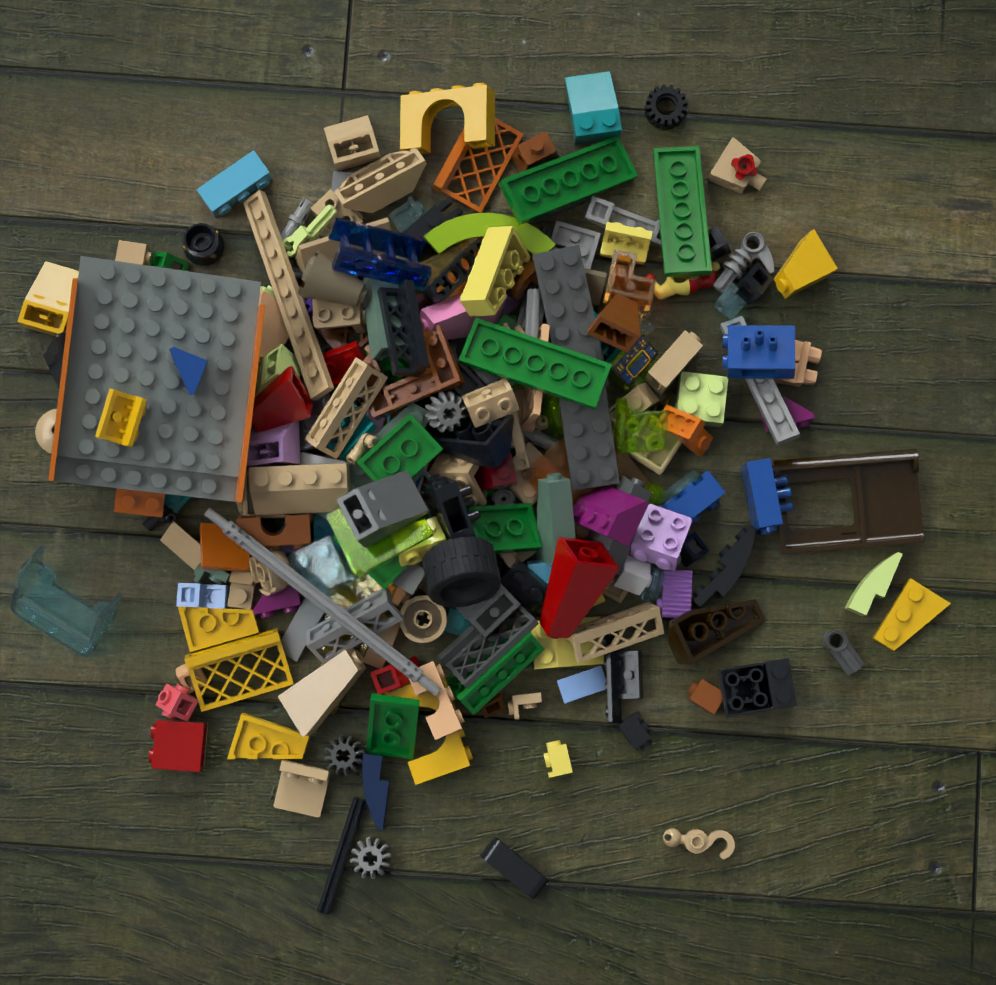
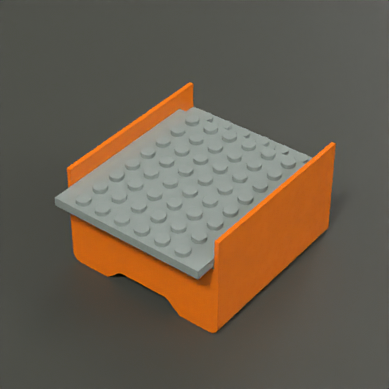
[48,256,265,517]

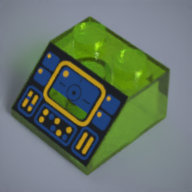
[609,331,659,392]

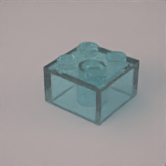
[288,535,359,600]

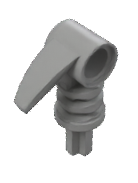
[713,232,774,293]

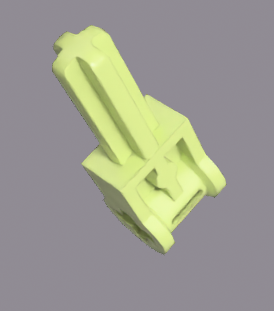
[283,204,338,260]

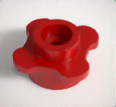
[731,154,758,180]

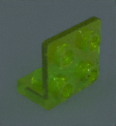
[615,398,668,453]

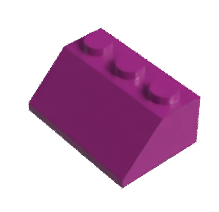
[573,486,649,547]

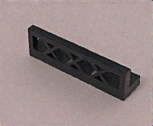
[377,280,429,377]

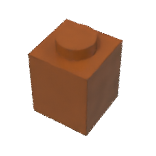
[687,679,723,714]

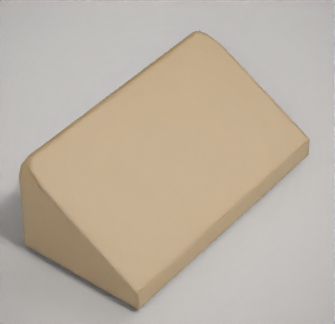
[160,521,201,570]

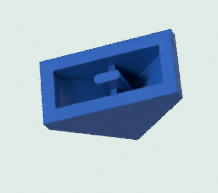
[169,347,208,396]

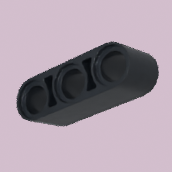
[480,836,549,900]

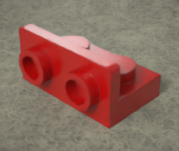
[322,341,367,389]

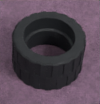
[422,536,501,607]

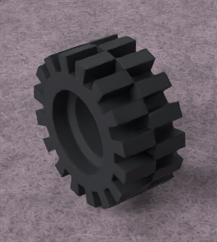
[645,84,688,130]

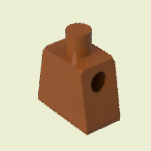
[511,132,560,173]

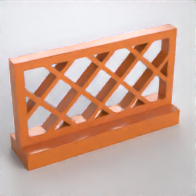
[431,118,523,213]

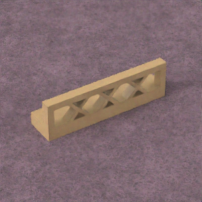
[305,357,388,459]
[566,602,664,663]

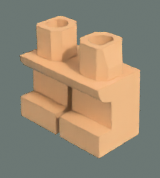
[773,340,822,387]

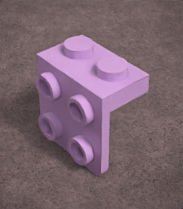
[630,504,692,571]

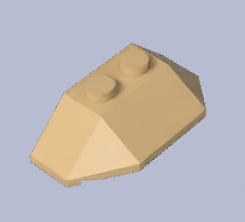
[334,148,427,213]

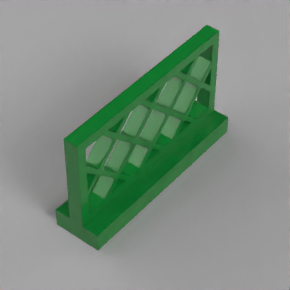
[446,625,545,715]

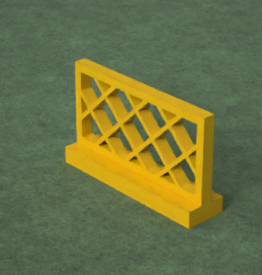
[185,628,294,712]

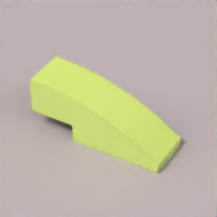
[844,552,902,616]

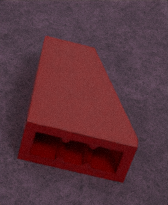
[251,366,313,433]

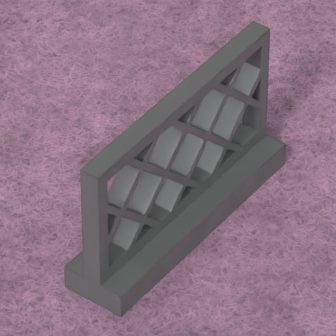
[438,605,539,689]

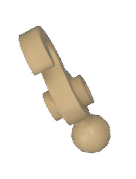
[663,828,735,859]

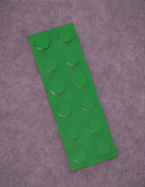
[498,136,638,225]
[653,146,712,277]
[459,317,612,410]

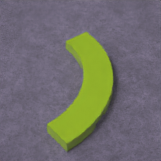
[423,213,556,255]

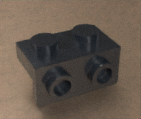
[500,559,548,611]

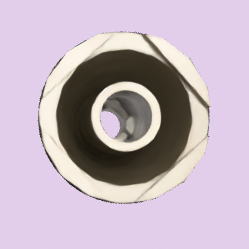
[298,251,368,306]

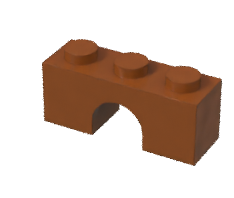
[236,513,311,551]

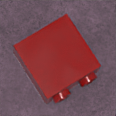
[148,720,208,772]

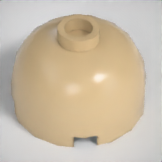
[249,547,294,596]

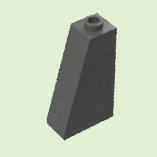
[586,476,651,575]

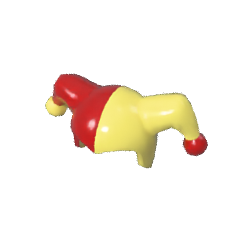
[645,262,720,300]

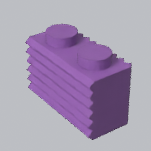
[656,569,693,618]

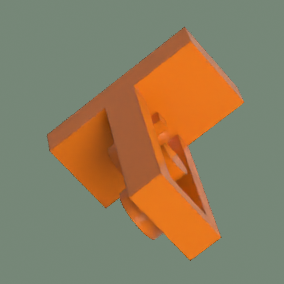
[654,404,714,457]

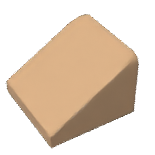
[175,663,208,694]

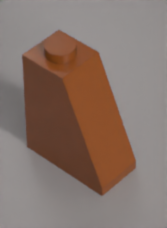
[587,293,640,353]

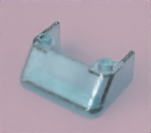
[10,546,123,657]

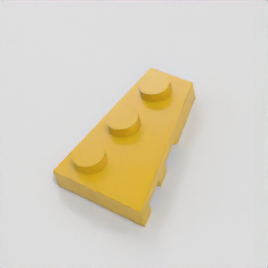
[178,606,260,653]

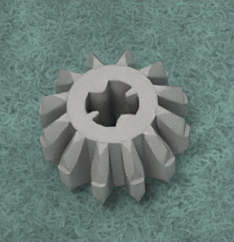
[425,391,466,432]
[350,837,392,879]

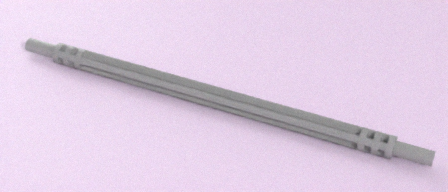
[204,508,441,696]

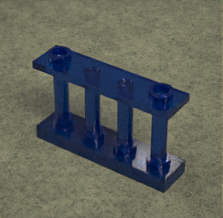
[328,217,432,291]

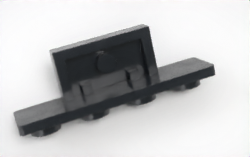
[603,631,643,724]

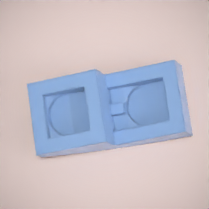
[176,583,229,609]
[557,666,606,703]

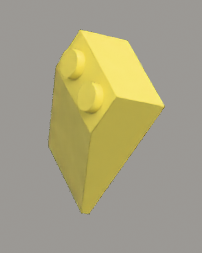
[531,617,604,670]

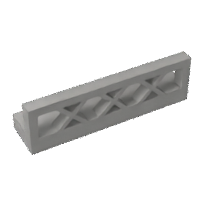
[306,587,403,664]

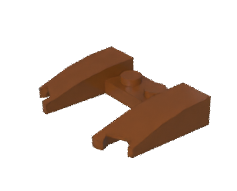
[352,325,465,420]

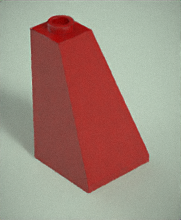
[540,537,619,639]

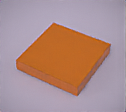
[200,523,250,571]

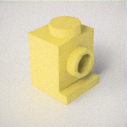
[544,740,573,778]

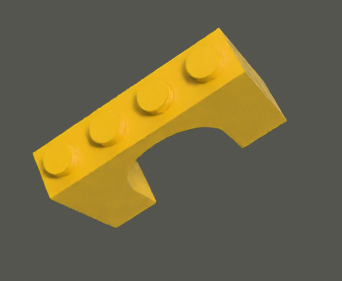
[400,83,495,154]
[384,678,473,785]

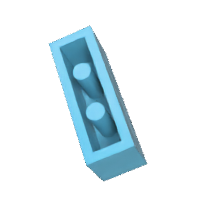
[196,150,272,218]

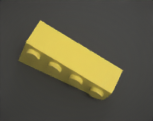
[460,226,531,316]

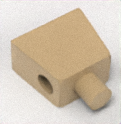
[707,137,767,193]

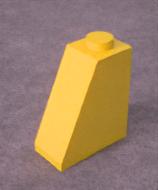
[774,229,838,299]

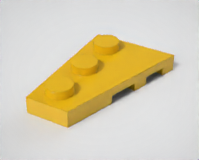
[872,578,951,651]
[227,713,310,759]

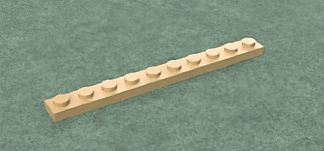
[243,190,334,401]

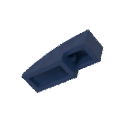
[362,753,390,830]

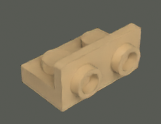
[461,379,519,427]

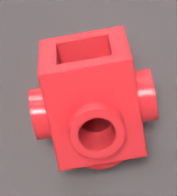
[155,683,199,722]

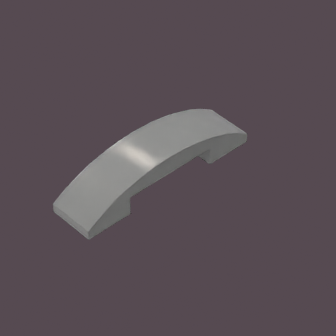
[585,196,661,248]
[277,568,345,662]

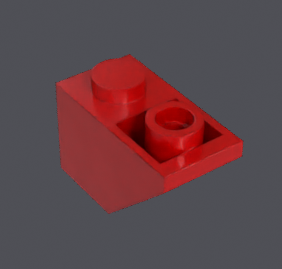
[370,656,420,695]

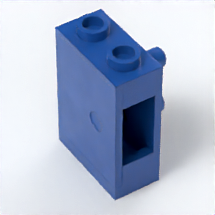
[723,325,795,379]
[740,458,793,535]

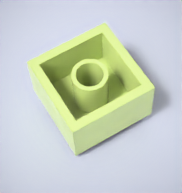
[675,371,728,427]

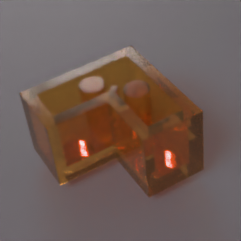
[603,249,656,312]

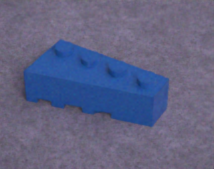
[661,470,726,526]

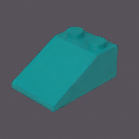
[565,71,622,145]

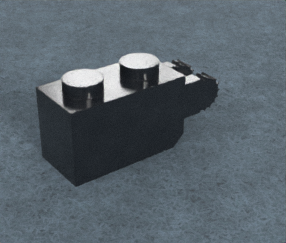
[400,197,463,258]

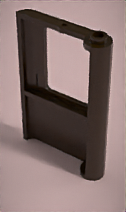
[772,449,925,554]

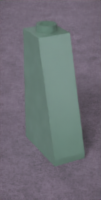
[362,267,406,360]
[536,473,576,566]

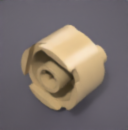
[399,595,447,644]

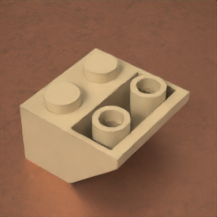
[324,115,380,171]

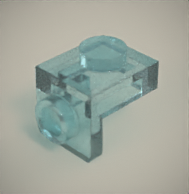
[388,196,425,234]

